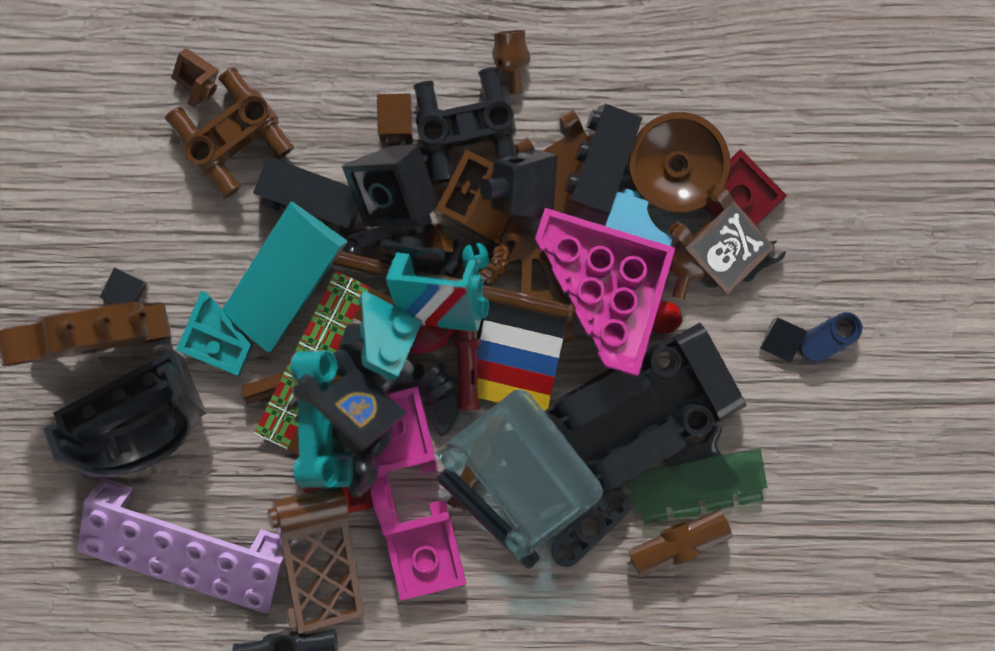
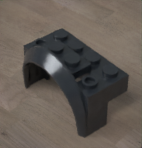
[43,349,207,478]

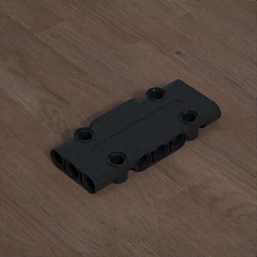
[494,322,747,524]

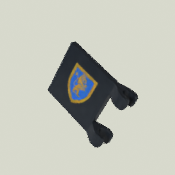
[292,349,407,451]

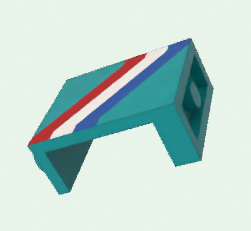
[386,253,489,332]

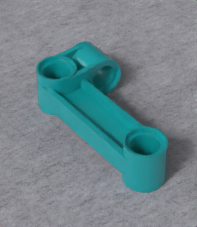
[290,351,353,488]

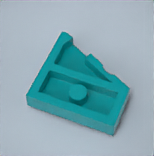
[176,291,253,376]
[358,291,422,381]

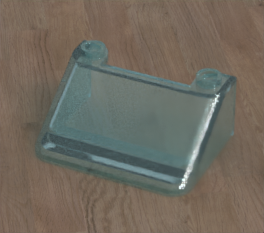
[434,389,603,561]

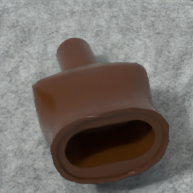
[492,30,531,94]
[669,241,706,300]

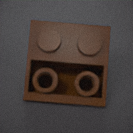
[436,149,511,243]

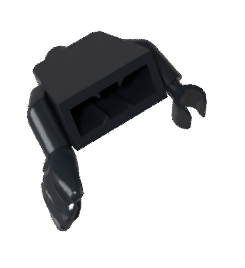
[286,373,394,498]

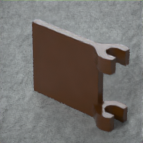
[515,109,588,216]

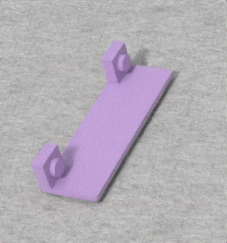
[77,477,292,613]

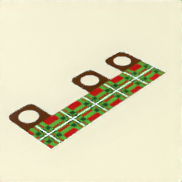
[254,270,395,455]

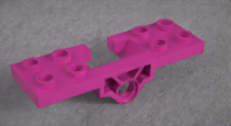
[371,387,467,601]

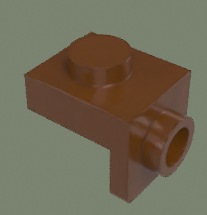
[171,48,219,108]

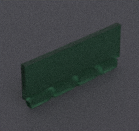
[629,448,768,524]

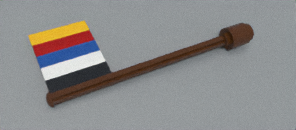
[332,252,576,412]

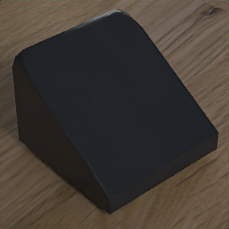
[759,317,808,362]

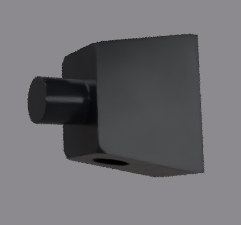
[480,149,558,218]

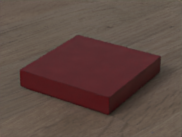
[703,149,787,226]

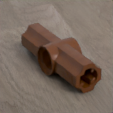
[628,509,733,578]

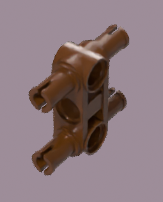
[165,67,295,199]

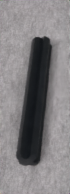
[437,467,540,569]

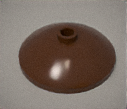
[629,112,730,213]

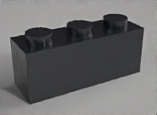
[564,103,643,214]
[253,156,359,234]

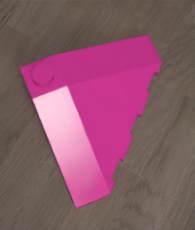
[535,208,675,377]

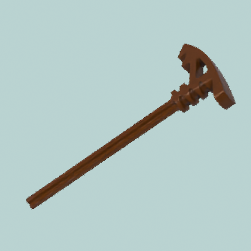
[241,220,575,405]

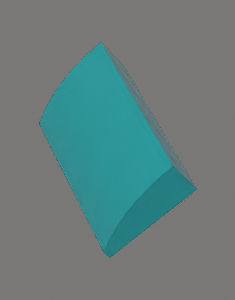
[222,202,348,353]

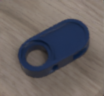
[799,312,863,362]

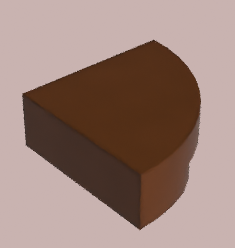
[424,223,454,254]

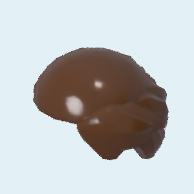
[461,238,509,286]

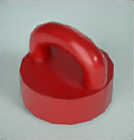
[652,300,682,334]

